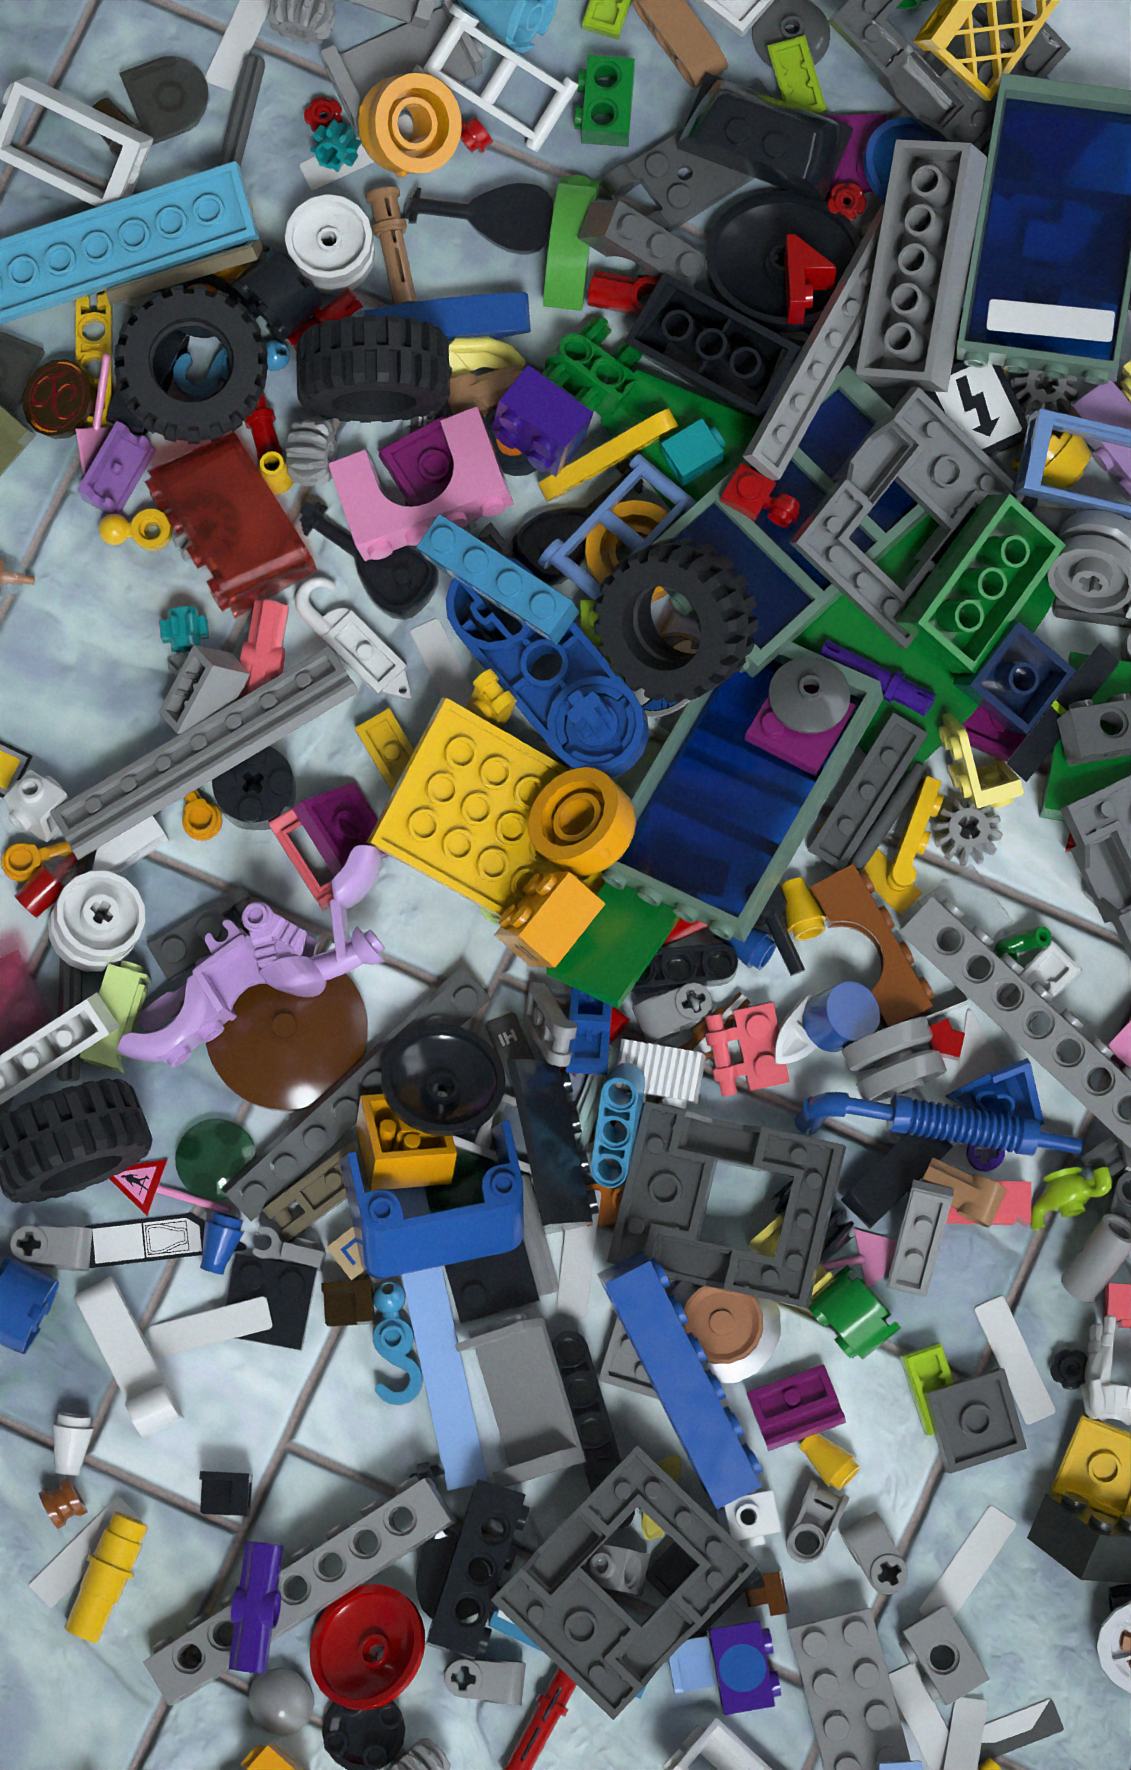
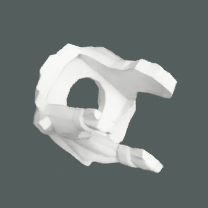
[1080,1315,1131,1426]

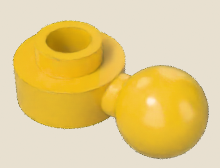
[98,509,173,551]

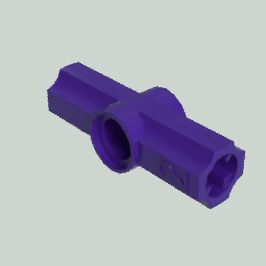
[229,1541,284,1674]

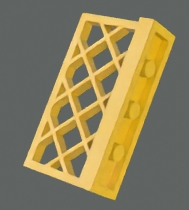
[913,0,1060,101]

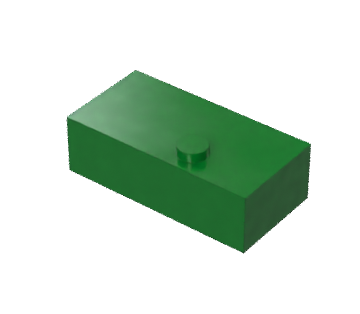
[896,494,1066,674]
[1039,652,1131,822]

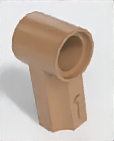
[447,364,521,417]
[922,1158,1007,1228]

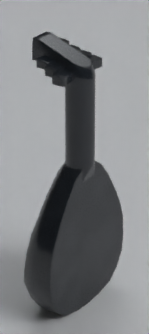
[402,183,553,255]
[511,459,644,586]
[299,502,439,620]
[407,1461,490,1620]

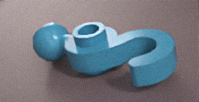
[173,340,290,400]
[373,1281,423,1406]

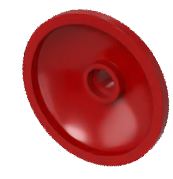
[309,1584,425,1710]

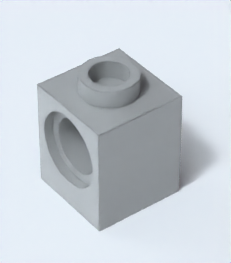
[585,1544,650,1596]

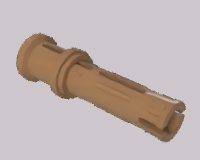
[365,186,418,305]

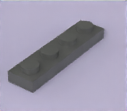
[808,712,928,870]

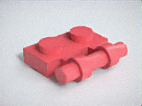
[705,1001,790,1097]

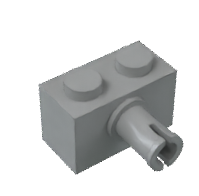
[158,645,250,734]

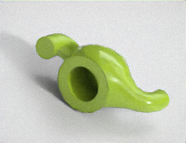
[1030,1167,1112,1231]

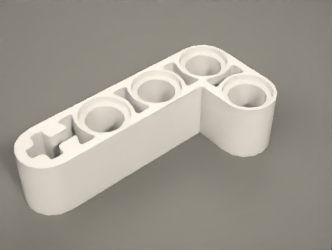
[74,1276,184,1438]

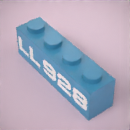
[416,514,579,645]

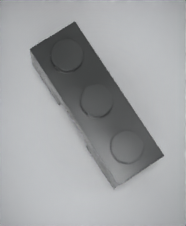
[577,200,706,288]

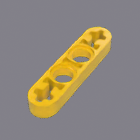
[75,290,114,427]
[537,408,679,502]

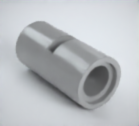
[1061,1214,1131,1303]

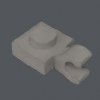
[252,1227,326,1271]

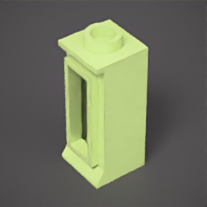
[79,961,151,1073]

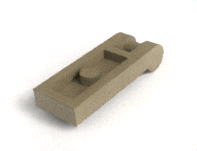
[263,1140,368,1243]

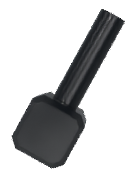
[744,881,805,976]

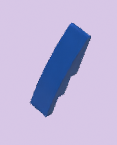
[364,292,531,341]
[566,987,612,1075]

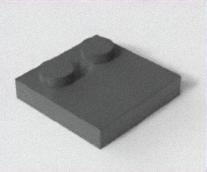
[923,1368,1027,1474]

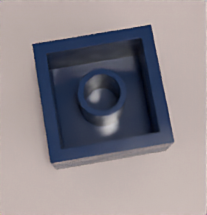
[953,621,1077,736]

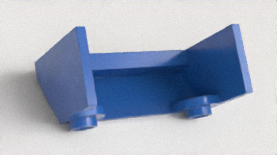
[340,1121,524,1279]

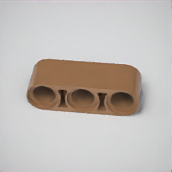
[632,0,728,89]

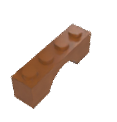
[809,863,934,1029]

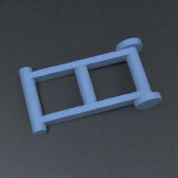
[538,454,697,615]

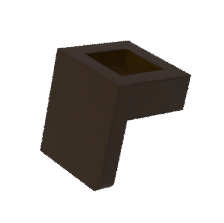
[321,1280,375,1327]

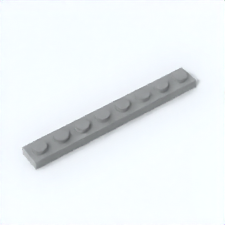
[742,204,885,481]

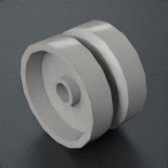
[1047,510,1131,613]
[842,1017,947,1102]

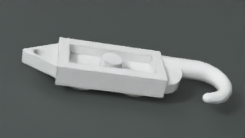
[295,577,412,701]

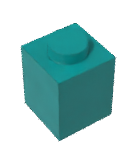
[661,418,726,487]

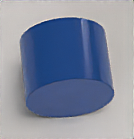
[803,981,880,1052]

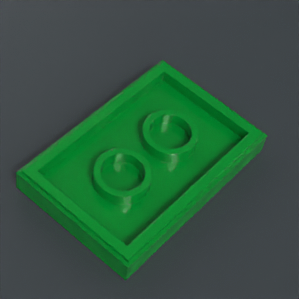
[546,882,680,1009]

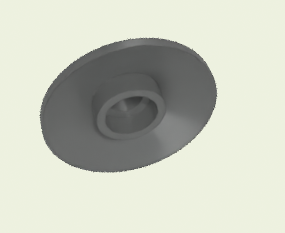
[752,0,830,67]
[768,657,850,734]

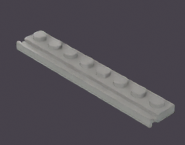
[50,646,359,860]

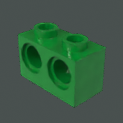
[574,55,635,147]

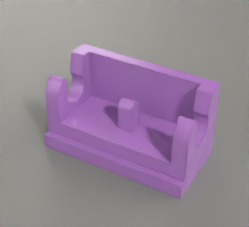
[77,421,156,514]

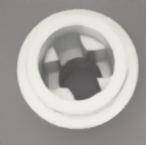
[52,1413,94,1475]

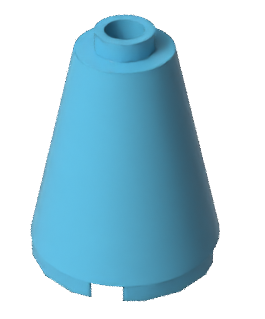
[456,0,558,54]

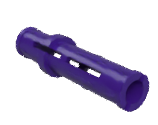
[819,639,937,717]

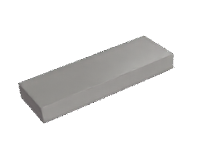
[886,1179,954,1296]

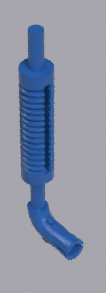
[795,1092,1083,1156]

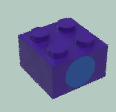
[492,365,594,477]
[708,1621,781,1715]

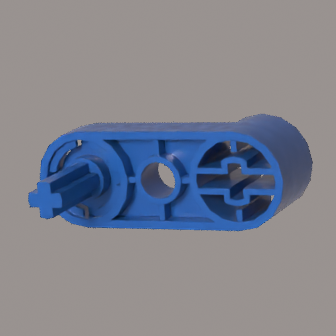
[446,557,649,778]

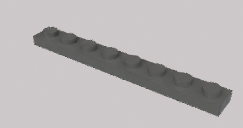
[221,966,491,1222]

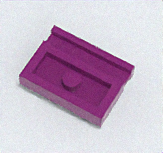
[746,1364,846,1452]

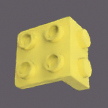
[938,712,1024,809]

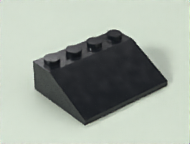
[507,1059,599,1235]

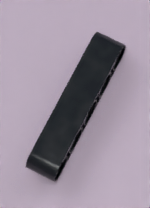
[552,1331,635,1531]

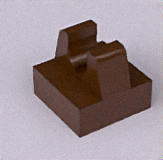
[745,1571,790,1616]

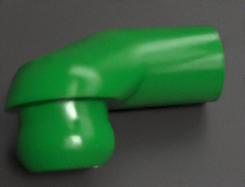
[994,927,1051,961]

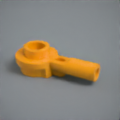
[182,789,223,841]
[1,841,74,883]

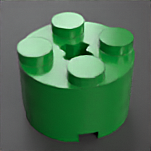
[809,1264,901,1360]

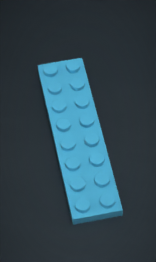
[0,161,259,325]

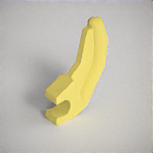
[449,336,526,379]

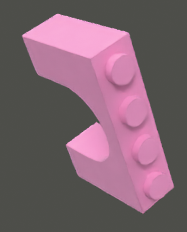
[328,406,514,561]

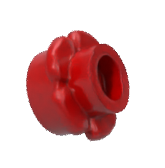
[304,97,342,132]
[460,117,493,153]
[827,182,867,221]

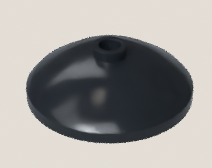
[381,1024,505,1136]

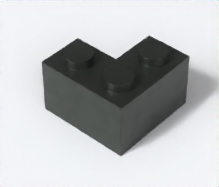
[1027,1491,1131,1583]

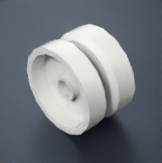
[285,194,375,296]
[48,871,145,972]

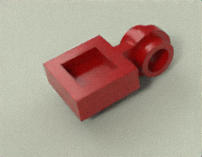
[720,463,801,528]

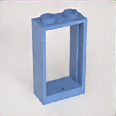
[1014,408,1131,520]

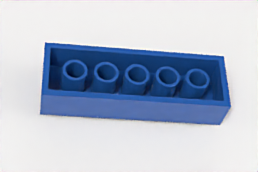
[597,1252,763,1510]

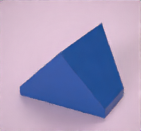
[945,1058,1044,1126]

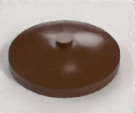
[206,954,368,1112]

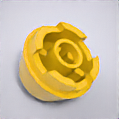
[1011,430,1091,489]

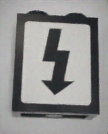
[924,357,1028,458]

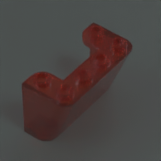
[144,432,317,619]

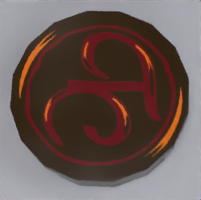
[23,359,98,439]

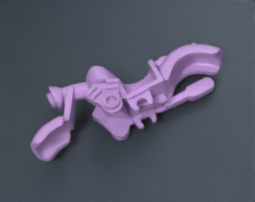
[118,845,385,1068]

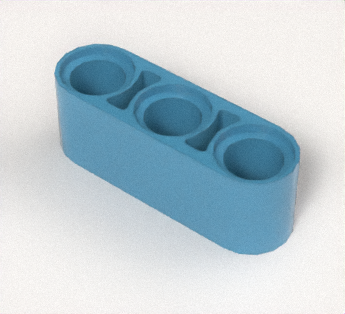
[591,1063,645,1188]

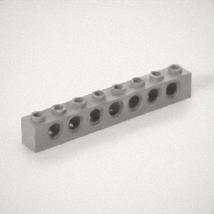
[899,896,1131,1149]
[143,1476,457,1705]

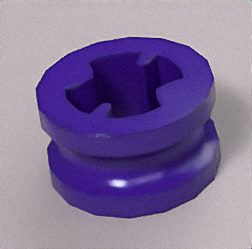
[966,1144,1005,1172]

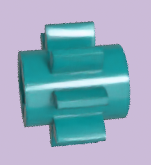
[310,120,361,172]
[159,606,209,653]

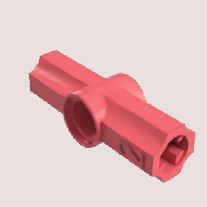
[238,600,289,700]

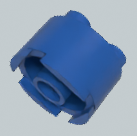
[0,1256,59,1354]

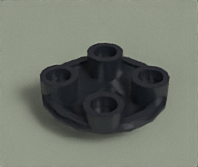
[322,1700,406,1770]

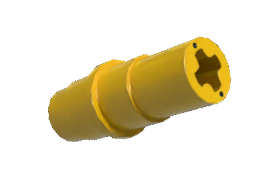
[64,1511,149,1643]

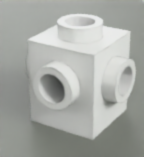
[3,770,69,842]
[716,1490,781,1548]

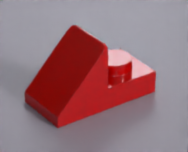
[784,234,836,324]

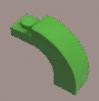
[543,175,600,311]

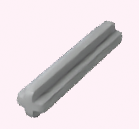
[522,1175,559,1296]

